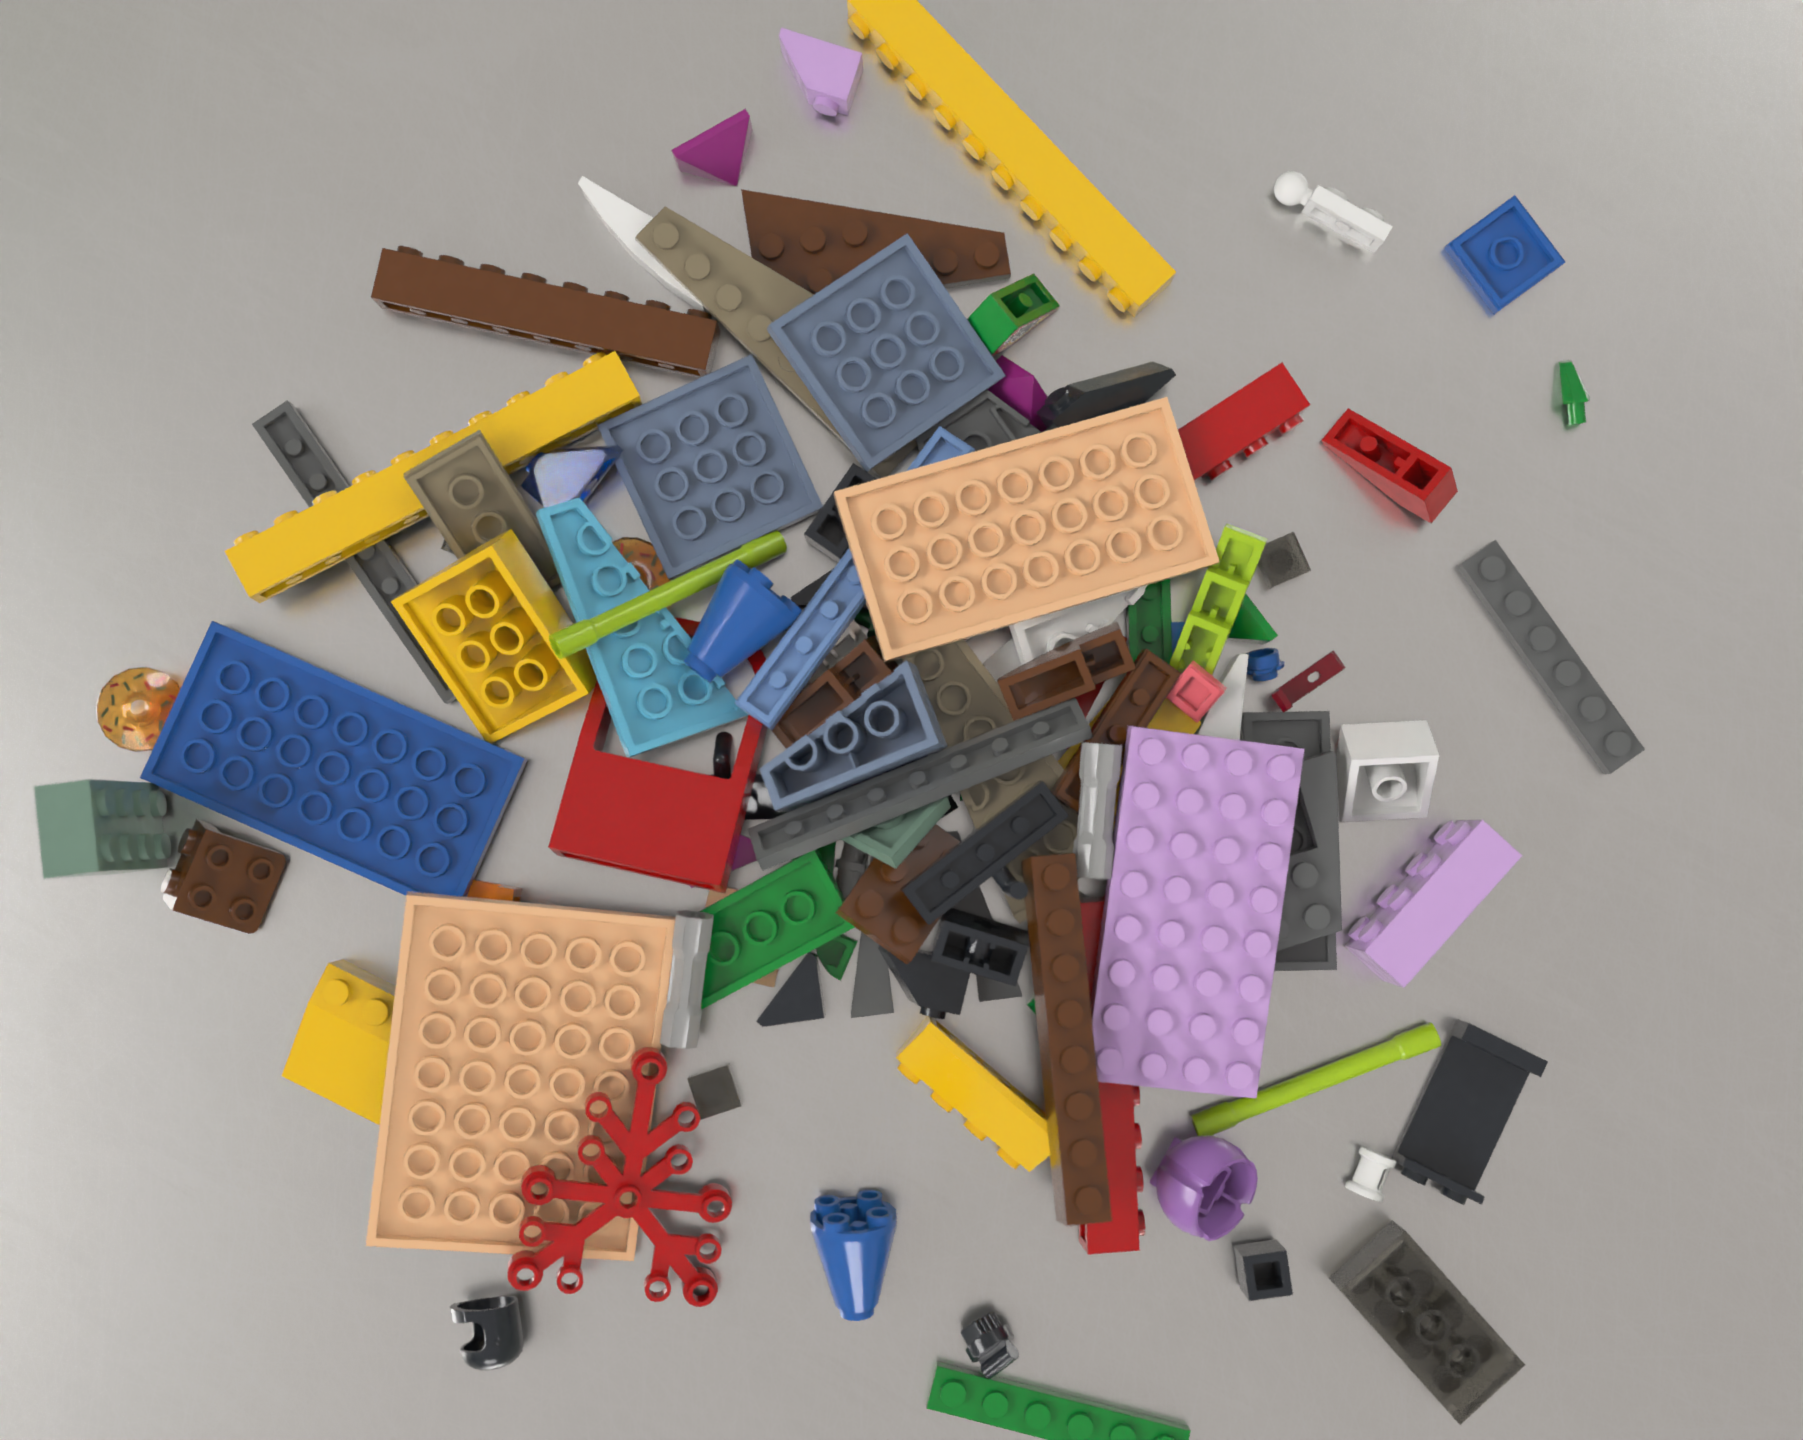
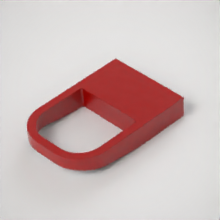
[548,617,768,893]

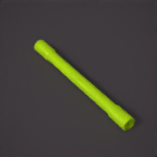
[549,530,787,659]
[1190,1022,1441,1136]

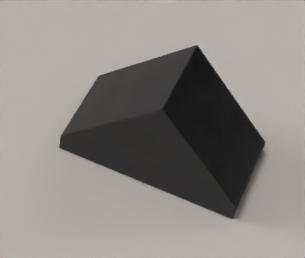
[756,950,826,1027]

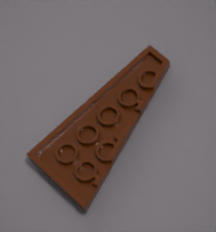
[741,189,1011,295]

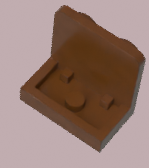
[161,819,286,934]

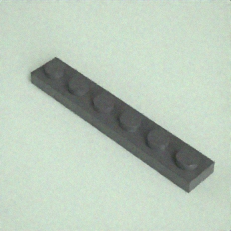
[1457,540,1645,774]

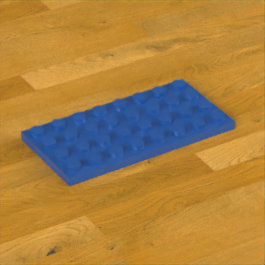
[140,621,528,897]

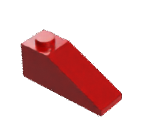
[1322,408,1458,524]

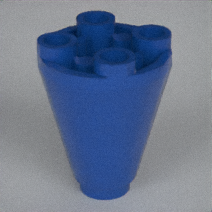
[683,559,802,683]
[810,1190,897,1321]

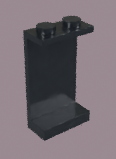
[1392,1019,1548,1205]

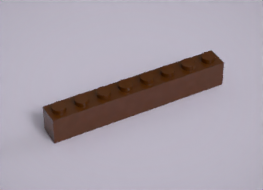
[371,246,721,378]
[1021,853,1112,1226]

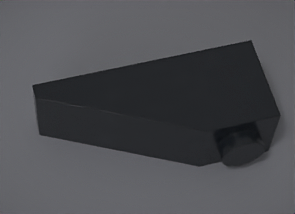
[1036,361,1176,430]

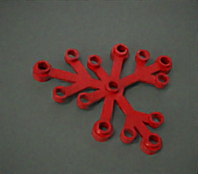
[507,1047,732,1307]

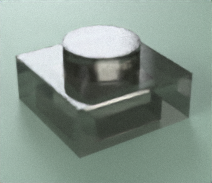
[1258,532,1311,589]
[687,1063,743,1120]

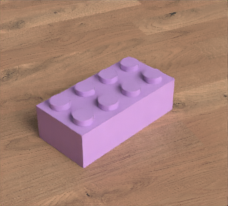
[1345,820,1522,988]

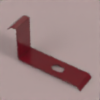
[1271,650,1346,713]

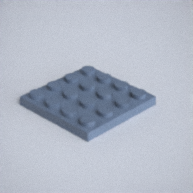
[766,233,1006,472]
[597,354,823,581]

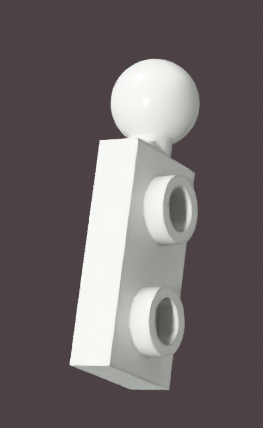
[1274,171,1393,253]

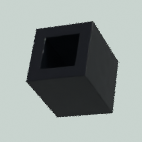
[1234,1239,1293,1301]

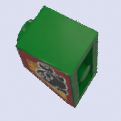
[967,273,1060,356]

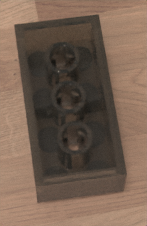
[1329,1220,1525,1425]

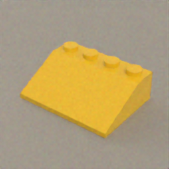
[391,528,597,743]
[282,959,396,1125]

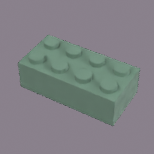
[34,779,171,879]

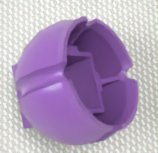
[1149,1135,1258,1241]

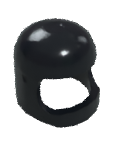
[450,1296,524,1371]

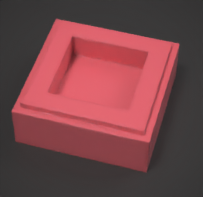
[1166,660,1227,723]

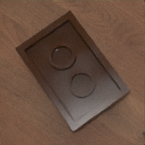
[836,824,960,964]

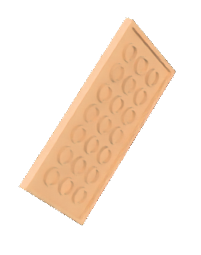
[834,397,1220,662]

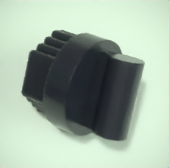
[961,1311,1019,1379]

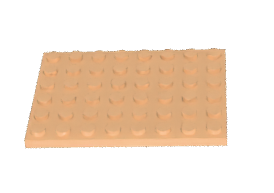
[366,891,676,1261]

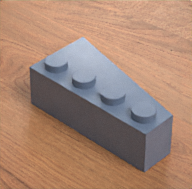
[760,660,948,812]

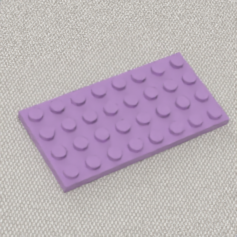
[1090,726,1304,1099]

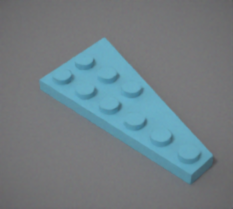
[536,497,749,758]

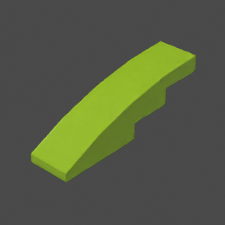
[1169,523,1268,676]

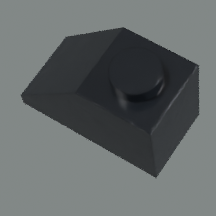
[878,945,970,1019]

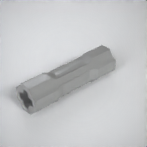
[1073,742,1122,879]
[660,910,714,1049]

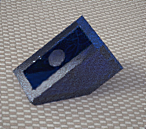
[520,445,624,508]

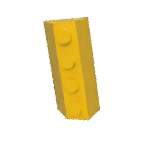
[896,1016,1050,1172]

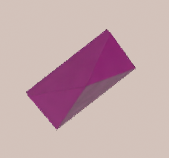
[671,108,753,187]
[987,355,1048,432]

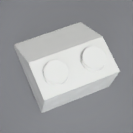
[1336,720,1439,822]

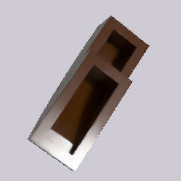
[997,622,1136,721]
[771,635,899,749]

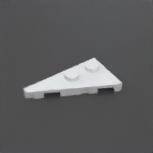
[1009,585,1147,666]

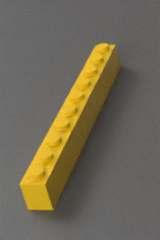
[847,0,1176,317]
[225,351,642,603]

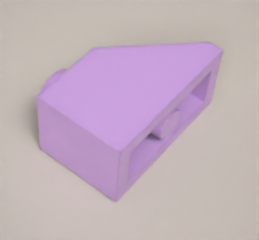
[779,28,863,116]

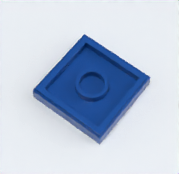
[1444,195,1566,315]

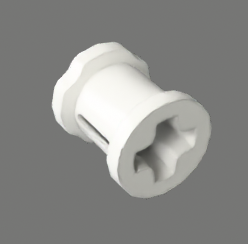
[1345,1146,1397,1203]

